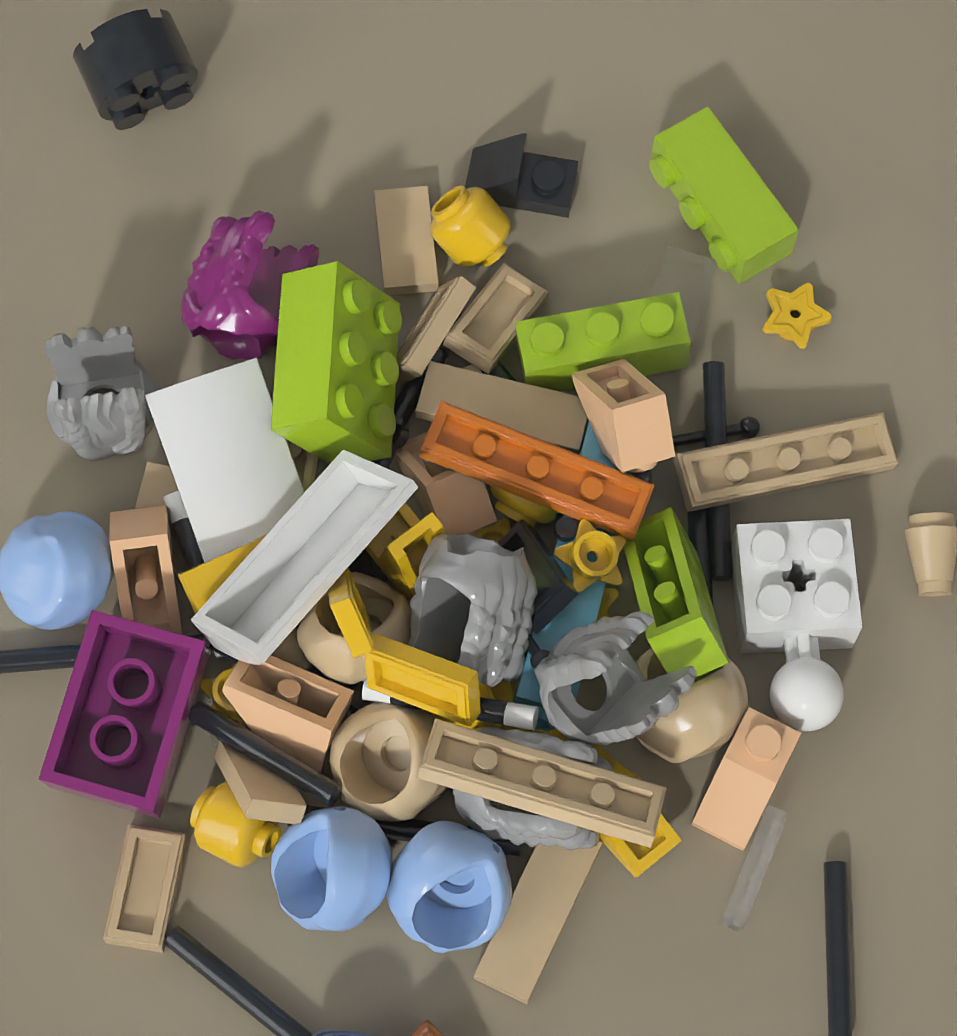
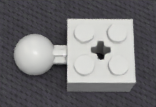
[731,519,862,731]

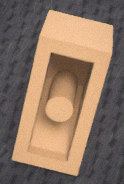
[572,358,675,472]
[394,431,497,536]
[109,505,183,635]
[222,655,354,773]
[691,707,801,851]

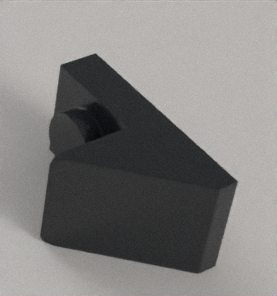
[465,133,578,218]

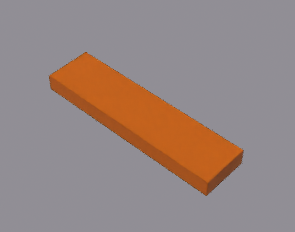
[419,400,654,541]

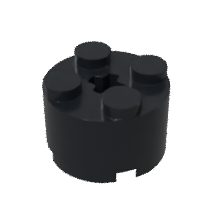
[73,9,198,130]

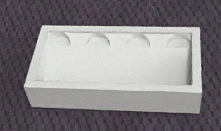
[145,358,305,562]
[191,450,418,665]

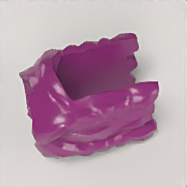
[181,210,319,360]

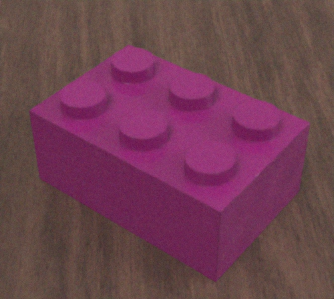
[38,610,211,819]

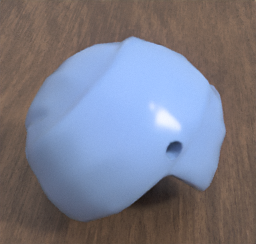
[0,511,114,630]
[271,807,393,931]
[386,820,512,953]

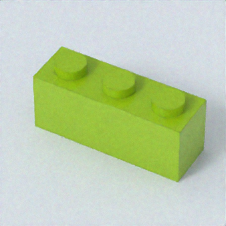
[649,106,799,284]
[515,292,691,392]
[624,507,729,678]

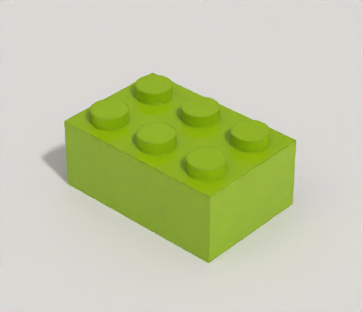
[271,261,402,464]

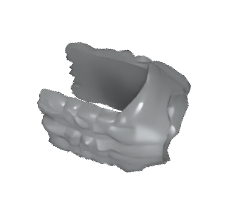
[45,326,157,461]
[408,533,538,687]
[534,611,697,746]
[452,726,613,851]

